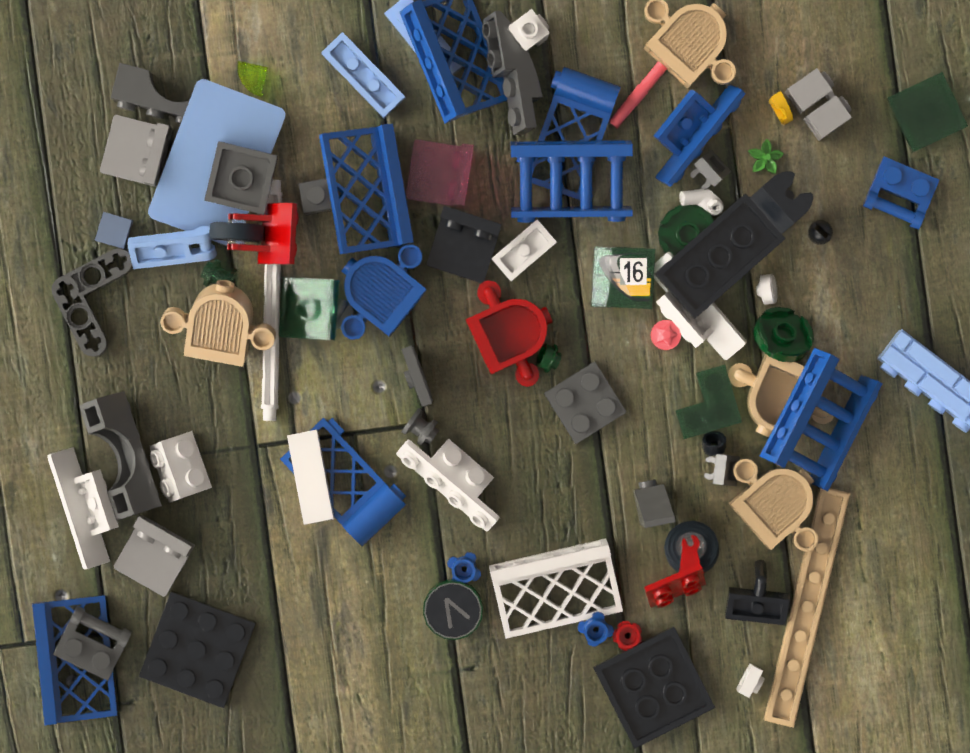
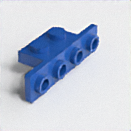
[654,85,746,187]

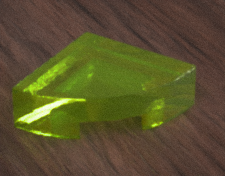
[237,61,268,98]

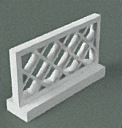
[489,538,623,639]

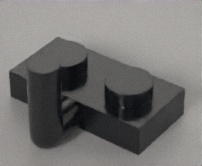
[725,560,790,625]

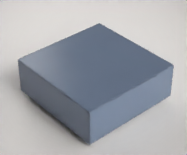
[95,212,133,250]

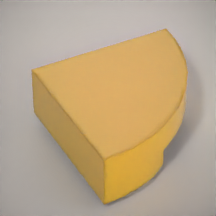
[768,91,793,125]

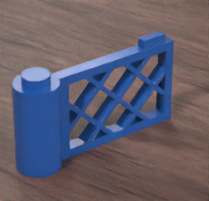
[532,67,621,200]
[280,418,406,547]

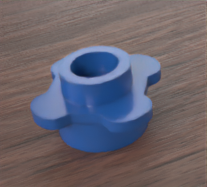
[447,552,481,583]
[578,612,614,646]

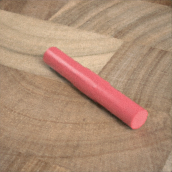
[609,62,667,129]

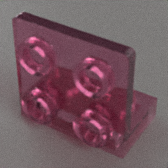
[406,140,474,208]

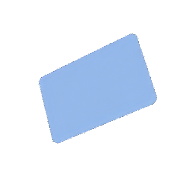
[148,79,285,246]

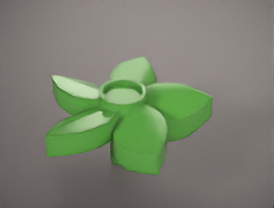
[748,139,784,174]

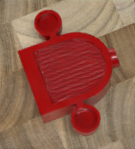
[465,281,553,387]

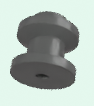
[401,408,440,446]

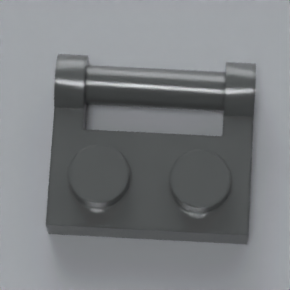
[53,605,132,681]

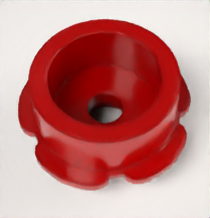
[613,621,642,651]

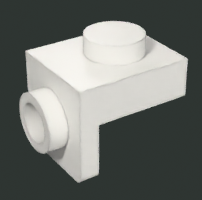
[508,9,550,51]

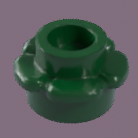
[536,344,562,373]

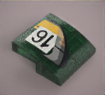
[591,247,655,310]

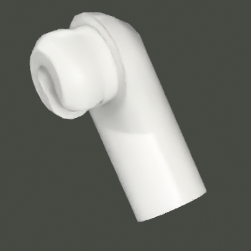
[679,189,724,216]

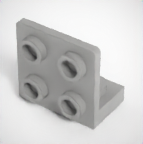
[100,115,173,187]
[114,515,195,597]

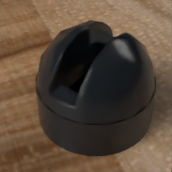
[808,220,833,245]
[702,431,726,457]

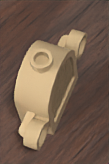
[644,0,736,89]
[160,280,276,367]
[727,354,834,437]
[728,459,818,551]

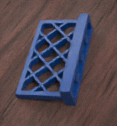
[400,0,507,124]
[319,123,414,255]
[32,595,117,725]

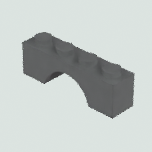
[110,63,189,124]
[79,391,162,521]

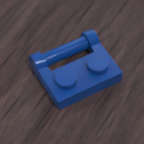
[863,156,939,230]

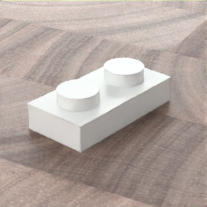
[491,219,557,282]

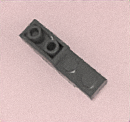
[482,11,543,135]

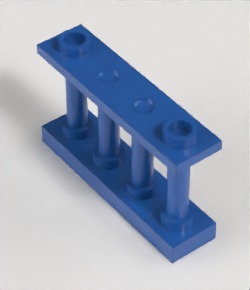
[510,140,633,223]
[760,348,883,491]

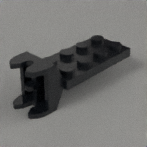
[654,171,813,319]

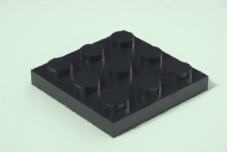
[139,591,256,708]
[593,626,715,749]

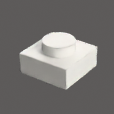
[736,663,764,698]

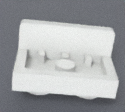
[150,431,212,502]

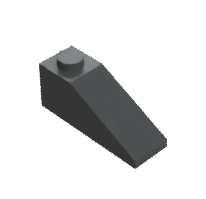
[633,479,676,528]

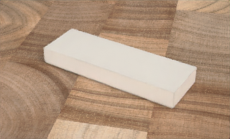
[287,430,334,525]

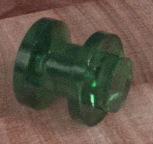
[200,258,238,287]

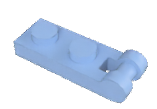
[127,226,217,269]

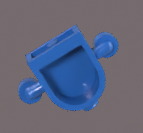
[341,244,427,340]

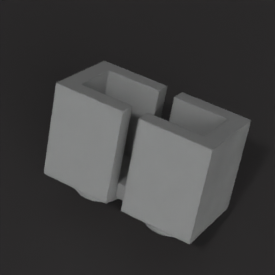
[784,68,852,141]

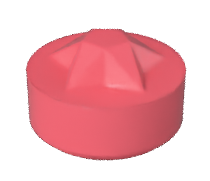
[650,320,681,350]

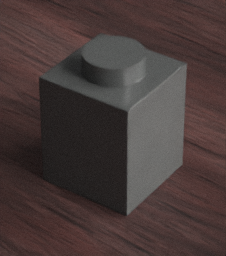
[299,178,332,216]

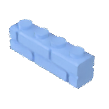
[877,329,970,433]

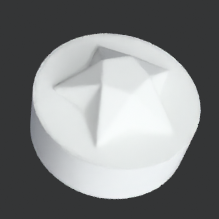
[756,274,778,305]

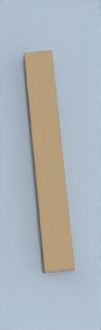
[763,488,850,728]

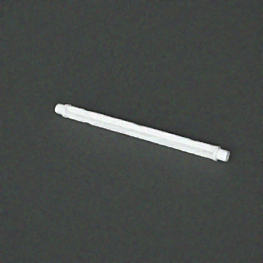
[261,180,283,421]

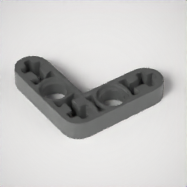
[52,248,133,357]

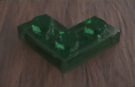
[675,364,742,439]

